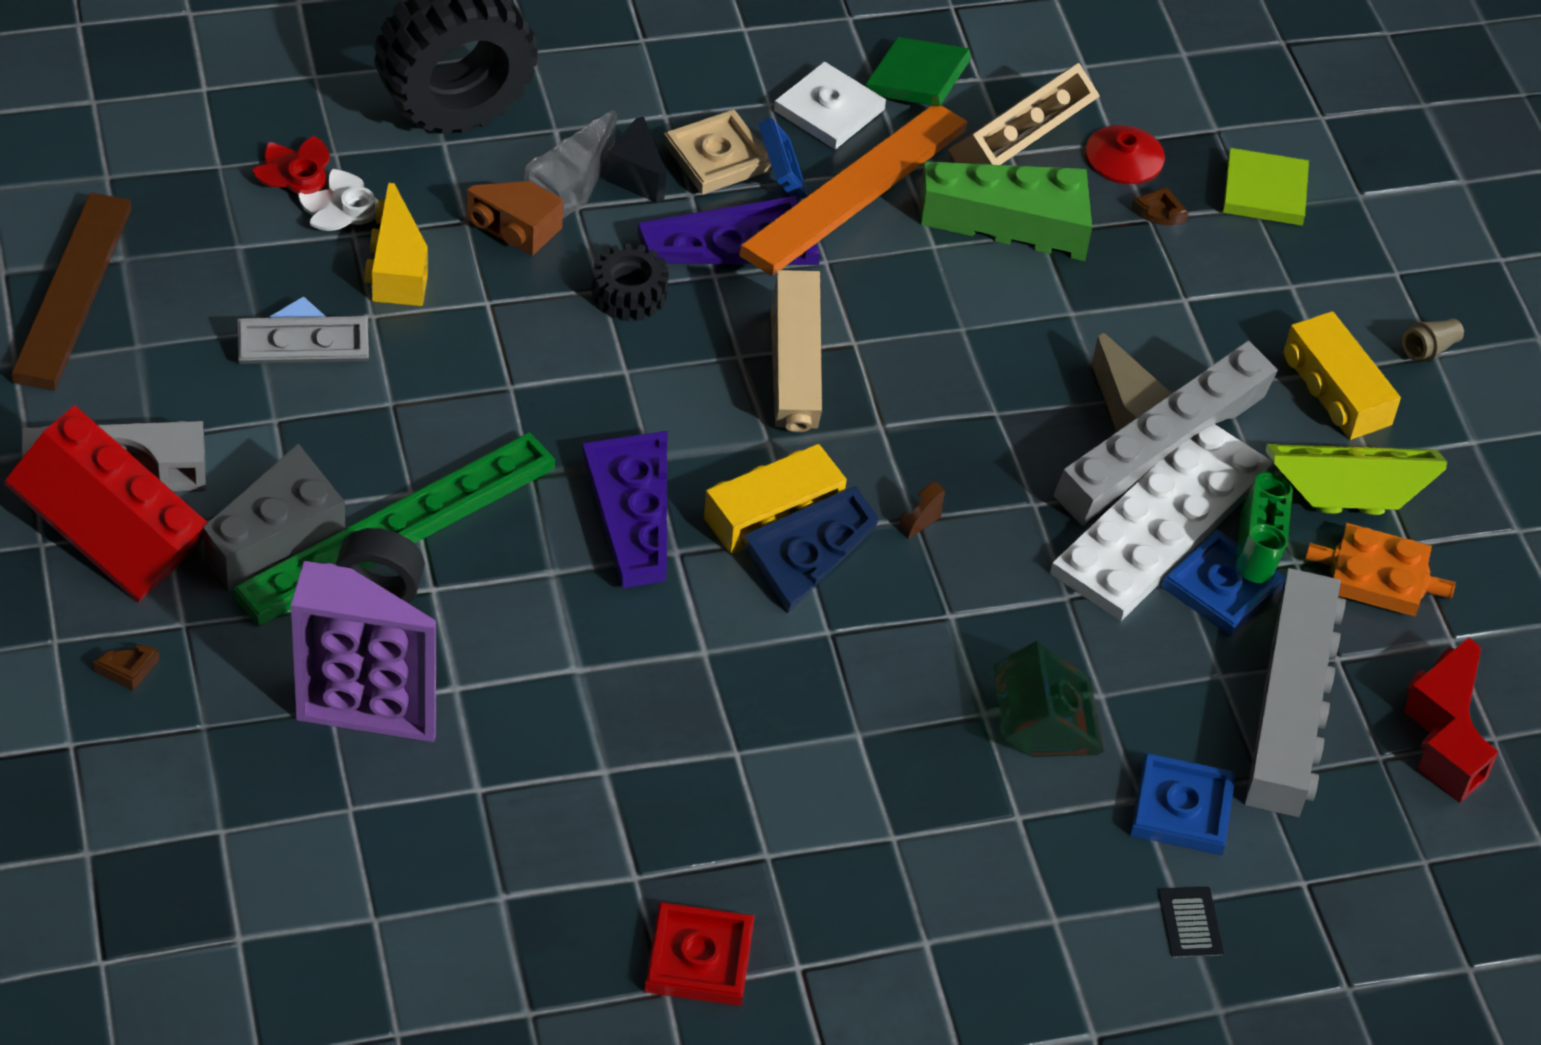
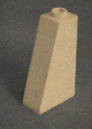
[770,270,822,432]

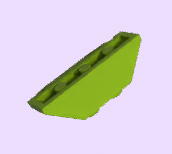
[1266,444,1447,515]

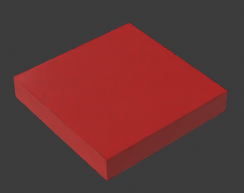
[645,902,755,1006]

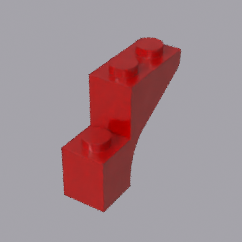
[1403,637,1499,803]

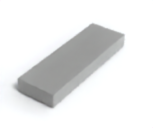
[238,316,369,364]

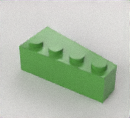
[920,162,1092,261]

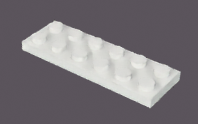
[1050,424,1274,621]

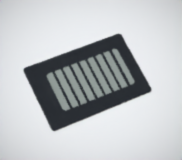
[1159,886,1224,957]

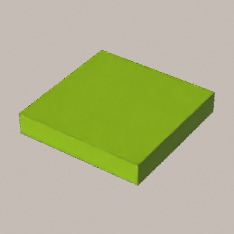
[1223,148,1309,226]

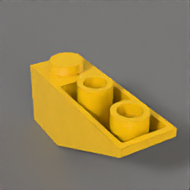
[365,183,428,306]

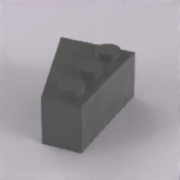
[203,443,345,591]

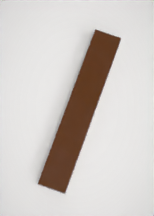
[12,192,132,391]

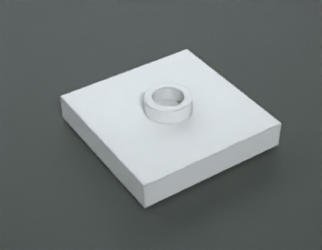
[774,62,886,150]

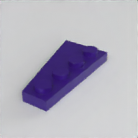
[637,196,820,265]
[582,431,668,589]

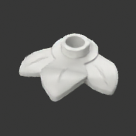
[298,169,378,231]

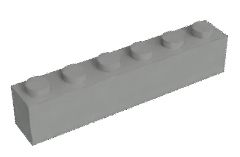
[1245,568,1346,817]

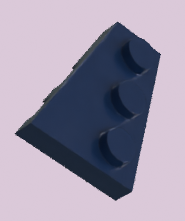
[742,486,879,613]

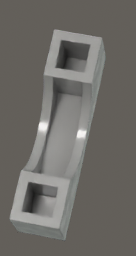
[22,421,206,492]

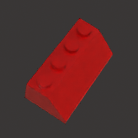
[4,405,208,603]

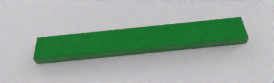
[233,432,555,627]

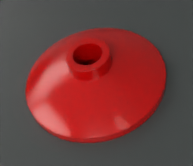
[1085,125,1165,184]

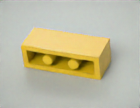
[1283,311,1401,440]
[704,444,847,555]

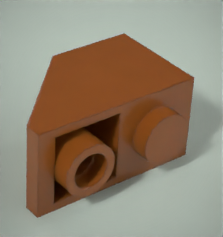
[467,181,563,256]

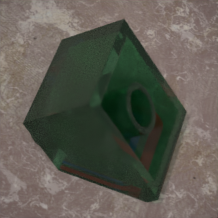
[993,640,1104,757]

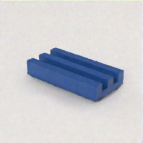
[758,117,807,201]

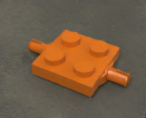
[1305,523,1456,617]

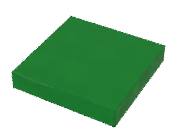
[866,37,971,107]

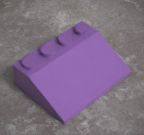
[291,561,436,742]

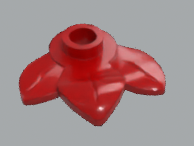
[252,136,330,194]

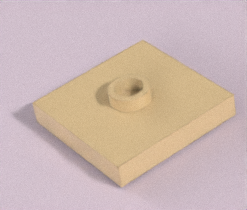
[663,109,773,195]

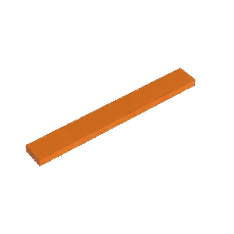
[739,105,968,276]

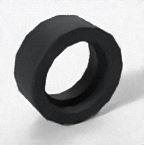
[336,528,425,604]

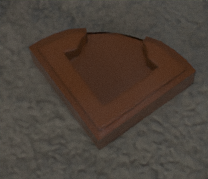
[1131,187,1189,225]
[898,481,945,539]
[93,645,160,691]

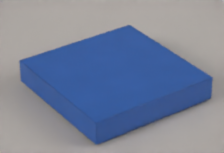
[1161,530,1285,637]
[1130,753,1236,855]

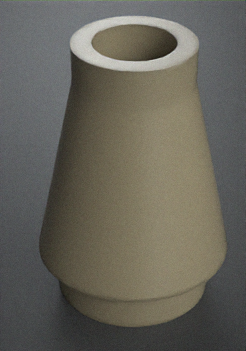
[1402,318,1464,362]

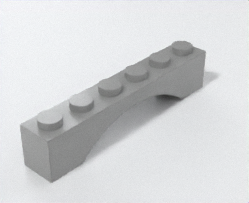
[1053,341,1278,526]

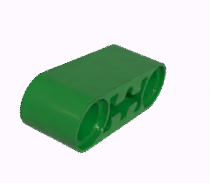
[1235,472,1293,583]

